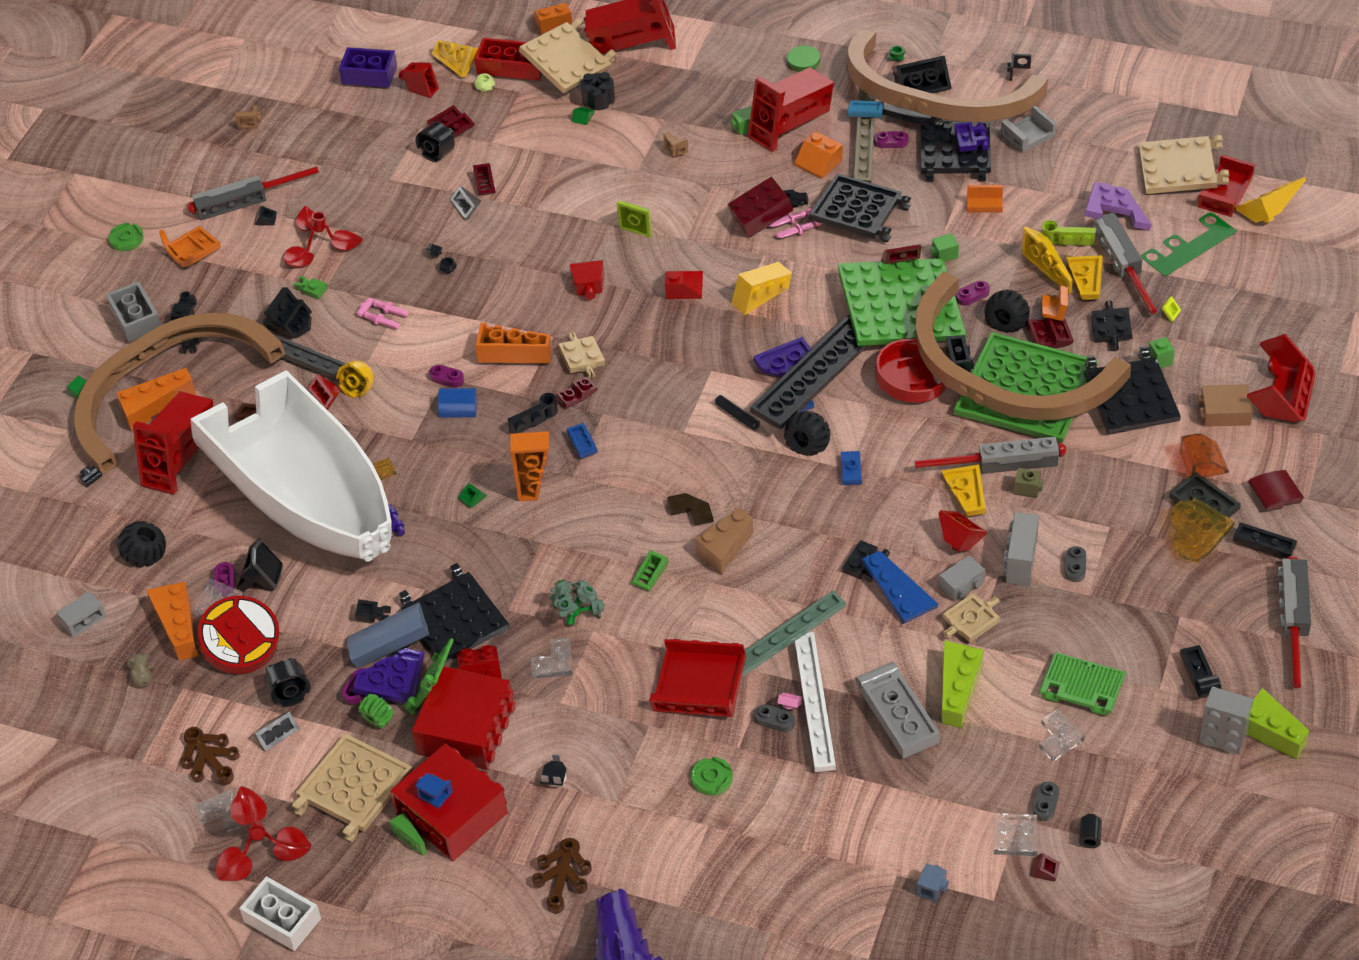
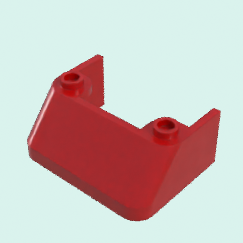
[1247,333,1316,423]

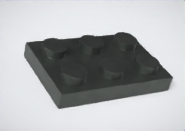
[1169,472,1241,530]

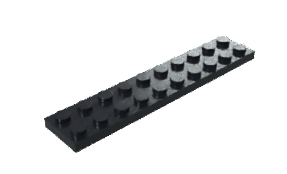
[750,315,869,430]

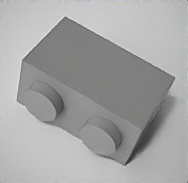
[939,555,985,602]
[56,591,107,638]

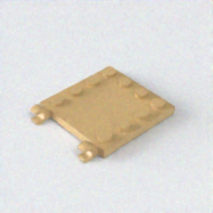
[519,18,617,93]
[1139,135,1229,194]
[292,733,413,843]

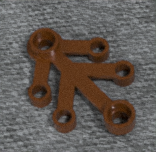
[180,727,240,785]
[532,838,592,914]

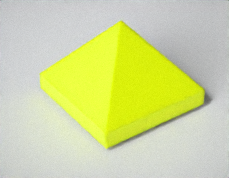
[1161,296,1181,322]

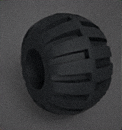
[984,289,1030,333]
[784,411,831,456]
[117,521,166,568]

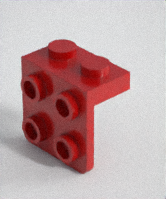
[457,645,502,679]

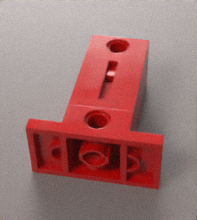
[583,0,676,54]
[747,67,834,152]
[133,391,214,495]

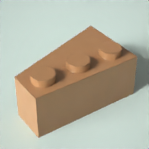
[695,507,753,575]

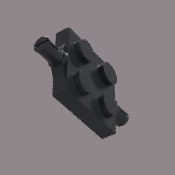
[1091,300,1133,351]

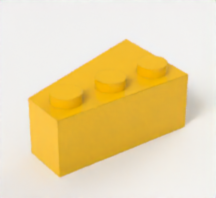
[731,262,792,315]

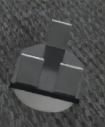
[540,754,567,787]

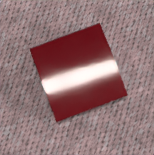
[427,105,475,138]
[881,244,922,264]
[1026,317,1074,349]
[1248,470,1304,510]

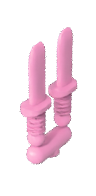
[769,208,821,238]
[357,298,409,329]

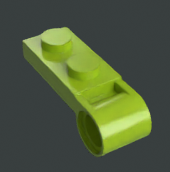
[1041,220,1095,245]

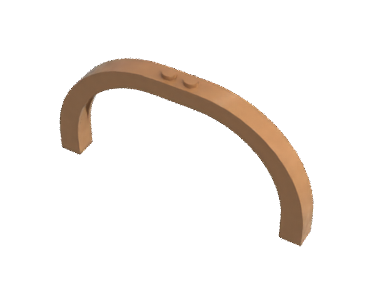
[847,28,1048,122]
[916,271,1131,420]
[74,313,286,475]

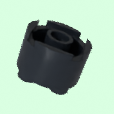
[580,72,615,110]
[415,121,455,162]
[264,658,311,707]

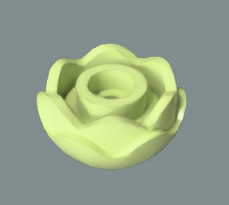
[474,74,495,92]

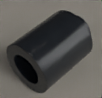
[1079,814,1102,849]

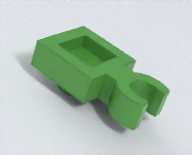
[294,276,328,300]

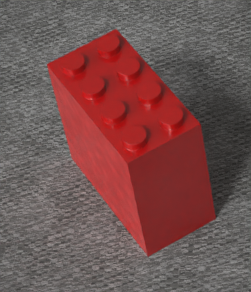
[412,666,516,770]
[390,743,508,861]

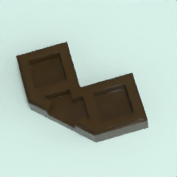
[667,493,714,526]

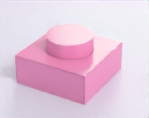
[777,692,803,710]

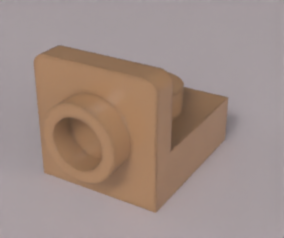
[235,105,262,129]
[663,131,688,158]

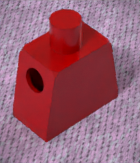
[399,62,439,98]
[569,260,605,300]

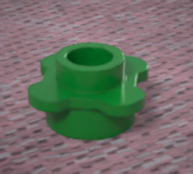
[888,46,906,61]

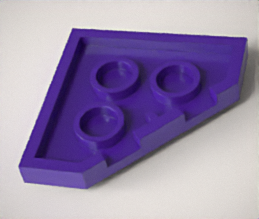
[753,337,811,377]
[353,648,425,704]

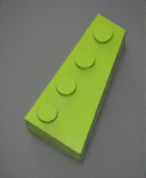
[942,640,984,729]

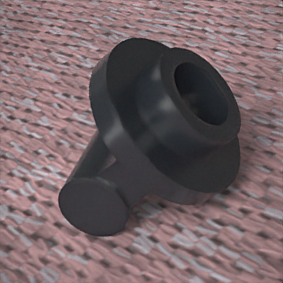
[79,465,102,487]

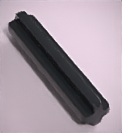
[715,395,760,430]

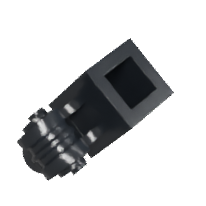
[170,291,197,321]

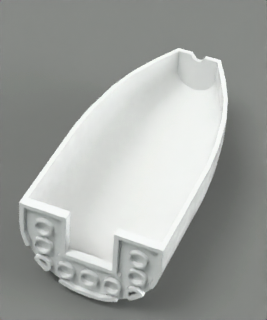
[191,370,392,562]

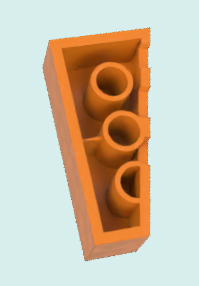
[475,322,552,364]
[116,368,196,431]
[510,431,549,501]
[146,581,199,661]

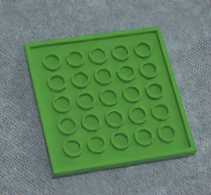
[837,258,966,346]
[954,332,1098,443]

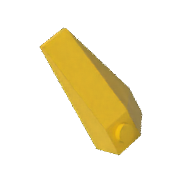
[1235,177,1306,223]
[1022,227,1072,294]

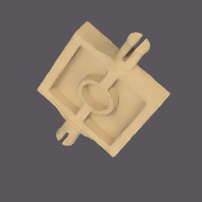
[558,332,605,379]
[943,593,1000,643]

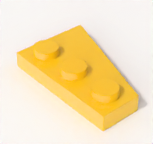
[432,39,478,78]
[1066,255,1103,300]
[941,464,986,517]

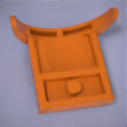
[159,226,221,267]

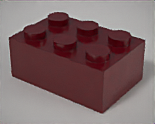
[727,176,793,238]

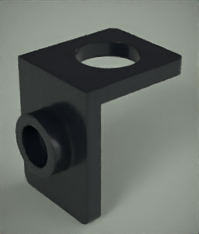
[1007,53,1031,81]

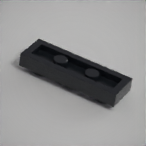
[1233,522,1298,558]

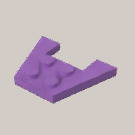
[1083,182,1152,230]

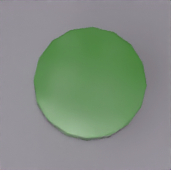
[787,46,820,72]
[108,223,144,251]
[691,757,733,796]

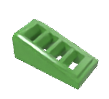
[631,550,669,591]
[390,813,427,856]

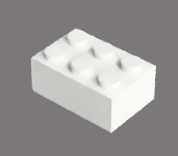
[239,876,321,951]

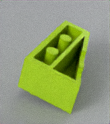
[1247,688,1309,760]

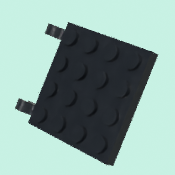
[921,122,991,182]
[809,173,911,242]
[1084,346,1181,434]
[399,563,509,663]

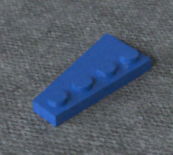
[862,551,938,624]

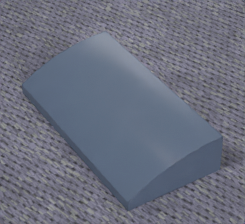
[347,603,429,668]

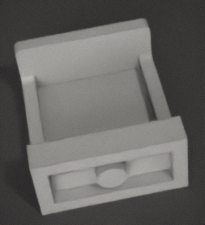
[1001,106,1056,153]

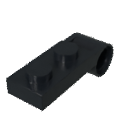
[507,393,558,434]
[1180,645,1221,698]

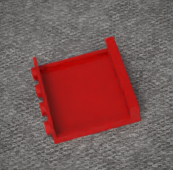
[649,639,747,717]

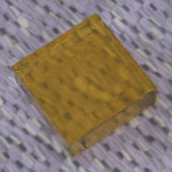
[373,457,396,480]

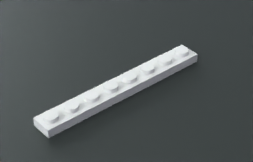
[795,632,836,772]

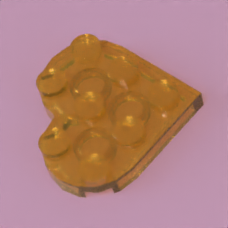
[1170,498,1235,563]

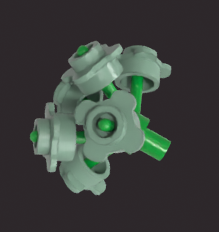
[549,579,605,625]

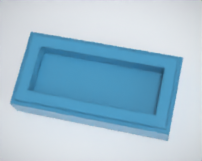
[847,100,884,118]

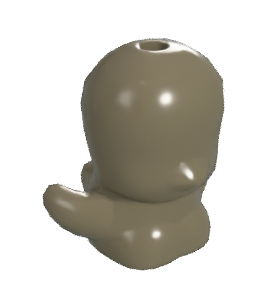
[127,654,154,687]

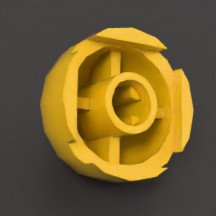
[336,360,374,398]

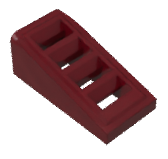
[473,163,496,196]

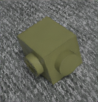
[1014,468,1044,498]

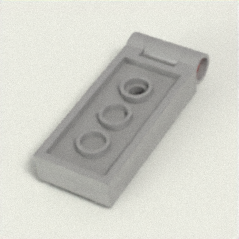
[856,662,940,759]

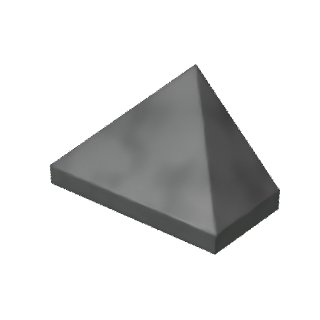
[450,186,482,220]
[254,712,300,751]

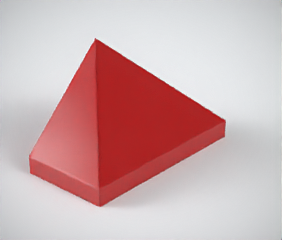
[308,374,341,410]

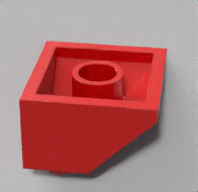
[665,271,703,299]
[938,510,987,552]

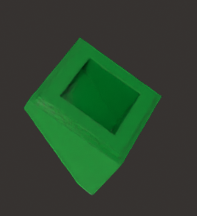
[572,107,595,125]
[67,375,87,399]
[458,482,487,508]

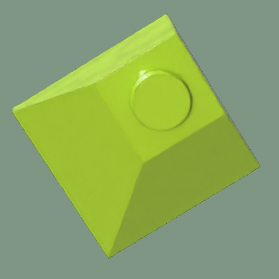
[617,201,652,238]

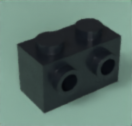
[945,335,974,373]

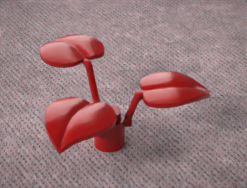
[284,206,363,267]
[216,786,311,881]

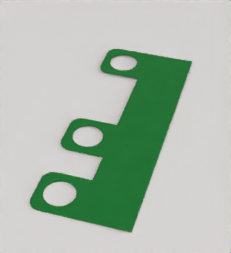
[1141,212,1237,277]

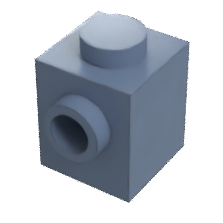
[917,863,949,903]

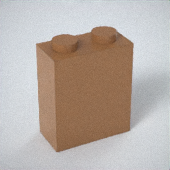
[1197,384,1253,427]

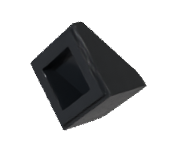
[254,206,277,226]

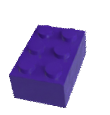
[339,47,397,87]

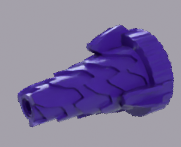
[594,888,663,960]

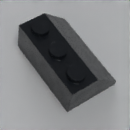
[892,55,952,93]

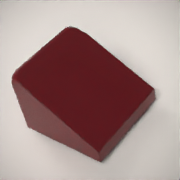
[1030,853,1060,882]

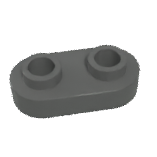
[1065,546,1086,582]
[755,705,795,732]
[1033,782,1059,821]

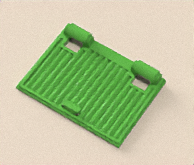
[404,638,454,715]
[1039,652,1126,716]

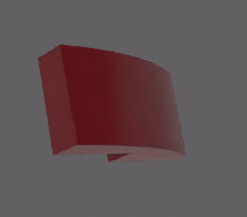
[555,377,598,409]

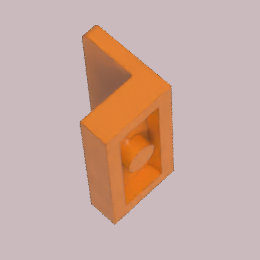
[967,185,1003,212]
[1041,286,1068,321]

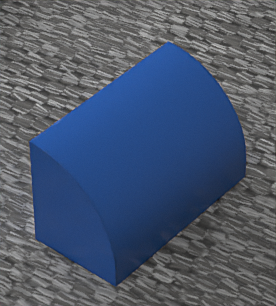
[438,388,478,418]

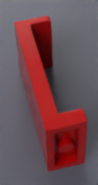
[1198,155,1255,217]

